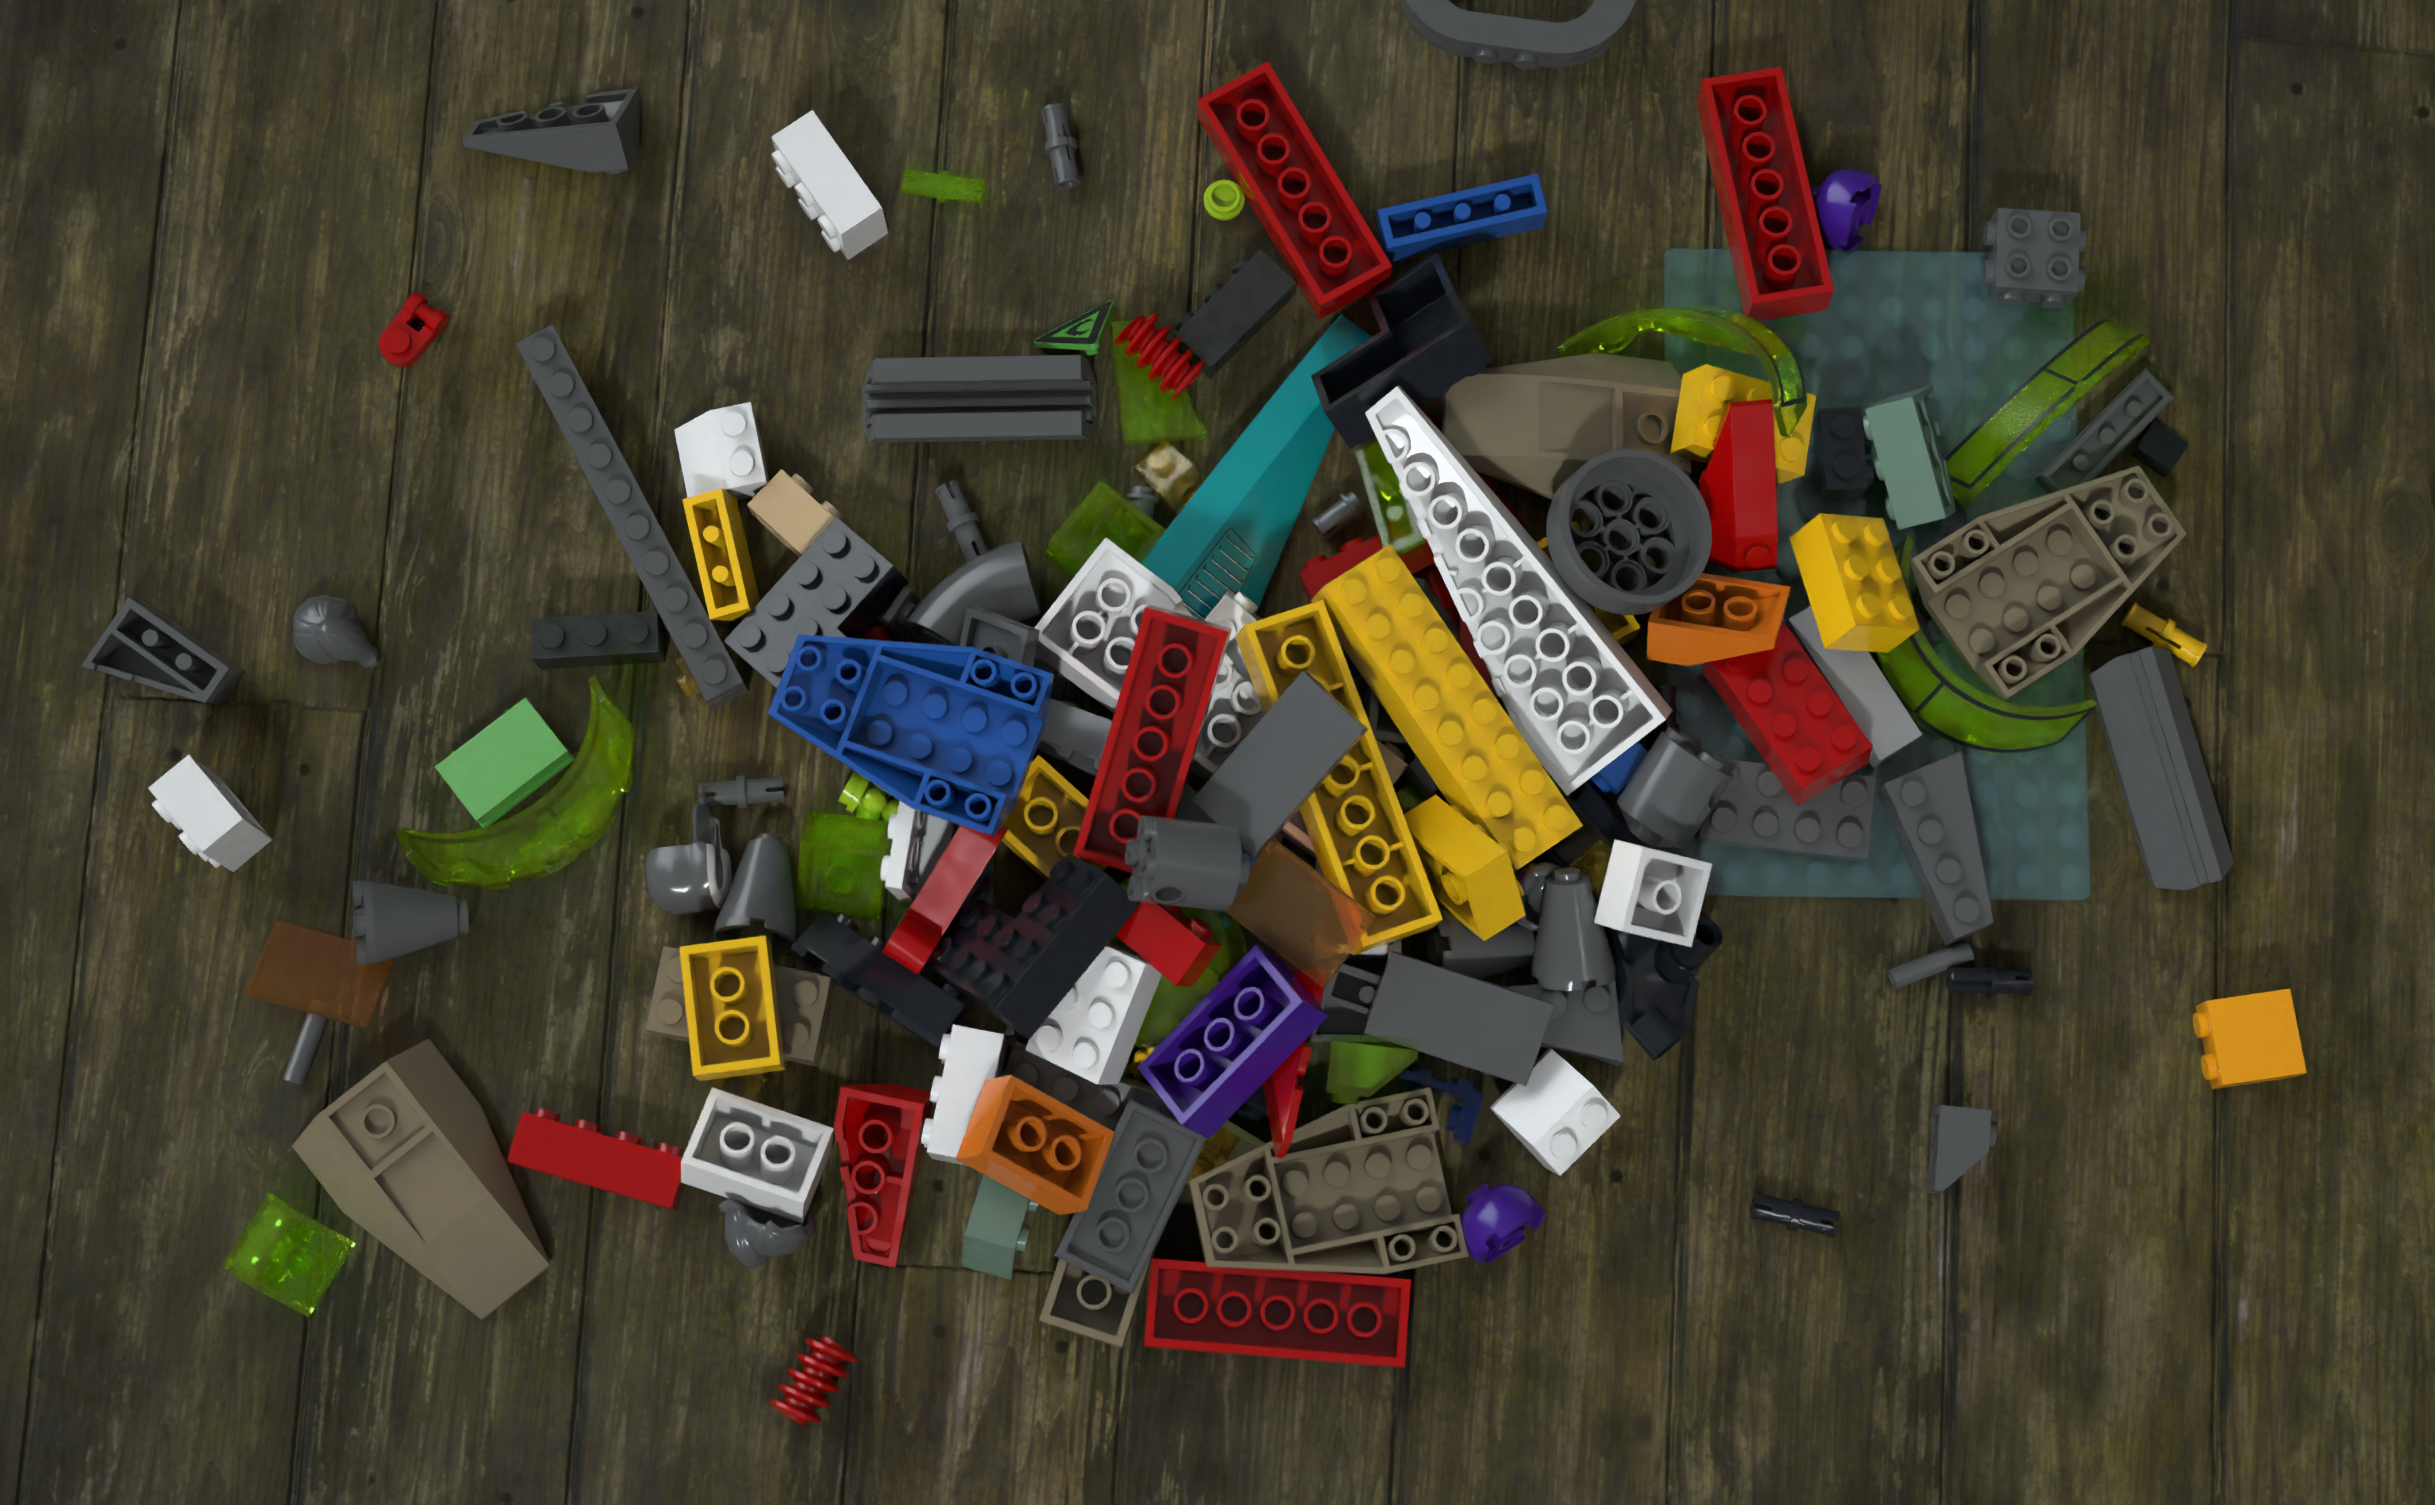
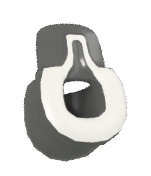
[644,804,732,914]

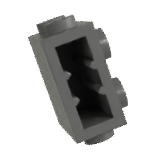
[1982,208,2086,309]

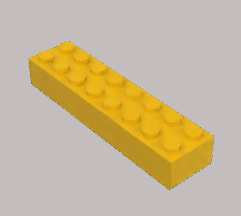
[1311,544,1583,872]
[1236,600,1443,955]

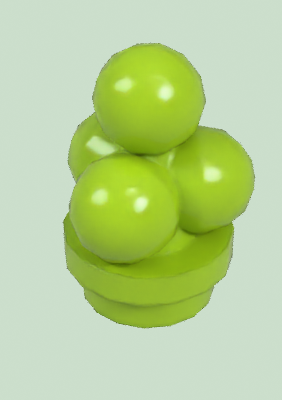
[838,772,899,824]

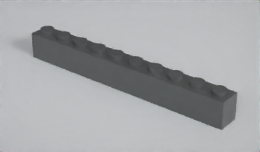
[516,325,749,711]

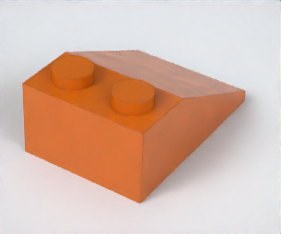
[1647,573,1791,666]

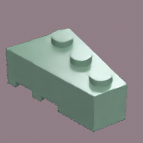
[1863,385,1956,530]
[962,1174,1039,1280]

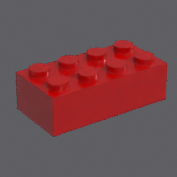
[1703,620,1873,806]

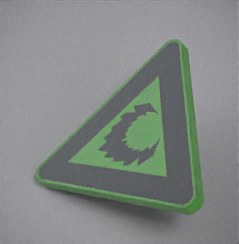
[1034,300,1116,357]

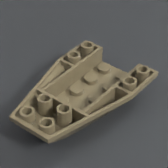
[1442,353,1691,521]
[1910,465,2187,700]
[292,1039,551,1320]
[1188,1087,1468,1275]

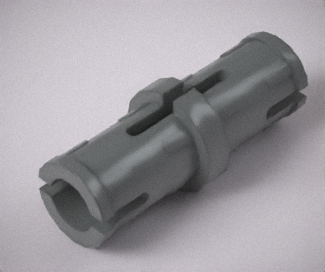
[1041,103,1081,190]
[935,480,989,563]
[698,775,785,809]

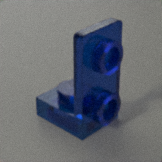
[1398,1065,1484,1147]

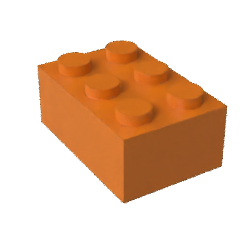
[955,1075,1115,1215]

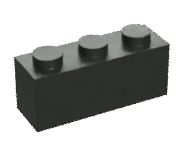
[1175,249,1297,379]
[531,611,665,670]

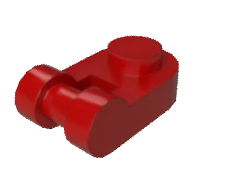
[379,291,450,368]

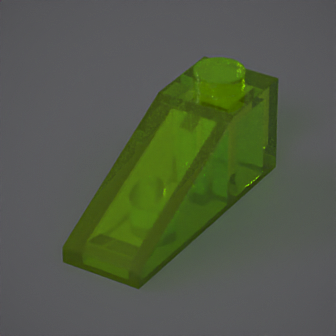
[1355,442,1427,555]

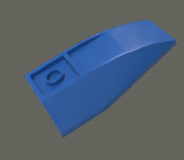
[768,634,1054,836]

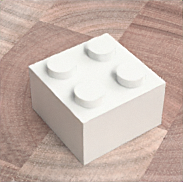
[1594,840,1712,947]

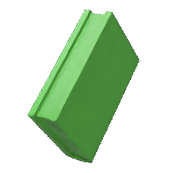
[435,697,575,830]

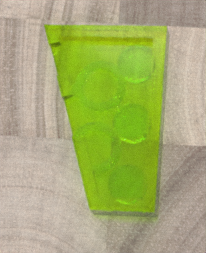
[1109,320,1207,445]

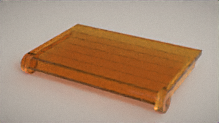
[1225,838,1376,988]
[244,920,397,1029]

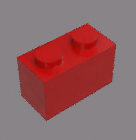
[1116,902,1222,987]

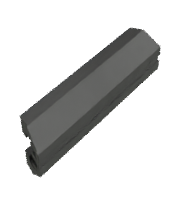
[862,355,1099,443]
[2088,646,2234,890]

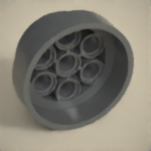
[1546,448,1712,615]

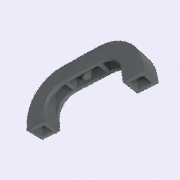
[1398,0,1636,70]

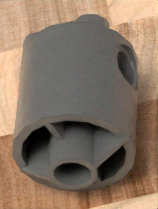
[1616,726,1736,848]
[1125,815,1250,911]

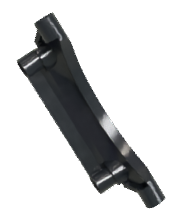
[1402,757,1723,1061]

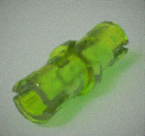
[901,168,986,205]

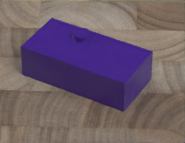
[1137,945,1328,1139]

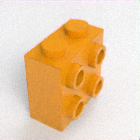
[2193,989,2307,1089]

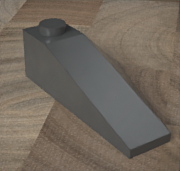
[462,88,640,175]

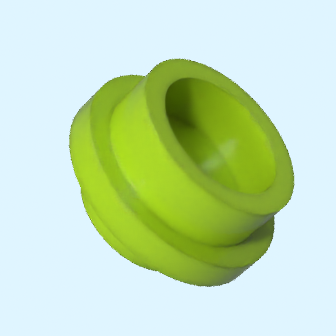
[1204,180,1244,221]

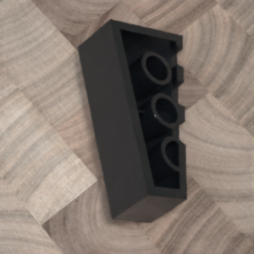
[791,912,967,1051]

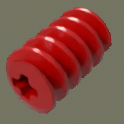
[1114,312,1205,402]
[769,1331,858,1429]

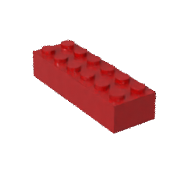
[1197,62,1392,320]
[1696,67,1834,323]
[1073,605,1232,873]
[1144,1258,1411,1368]

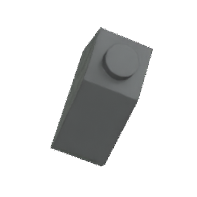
[1927,1105,1997,1194]

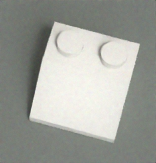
[674,402,769,500]
[1489,1048,1621,1176]

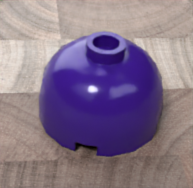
[1811,168,1881,254]
[1461,1184,1547,1265]

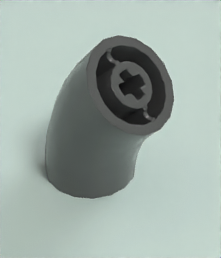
[905,539,1042,646]

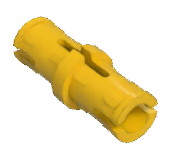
[2121,602,2208,667]

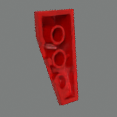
[1698,399,1778,573]
[1263,968,1327,1159]
[834,1083,932,1268]

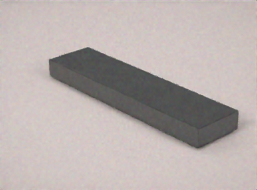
[2034,368,2175,494]

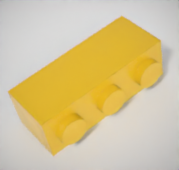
[682,488,760,626]

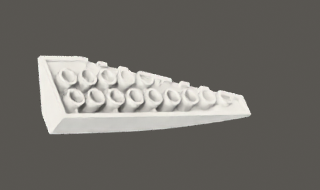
[1365,385,1672,796]
[1035,537,1317,859]

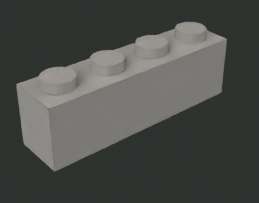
[1785,606,1922,768]

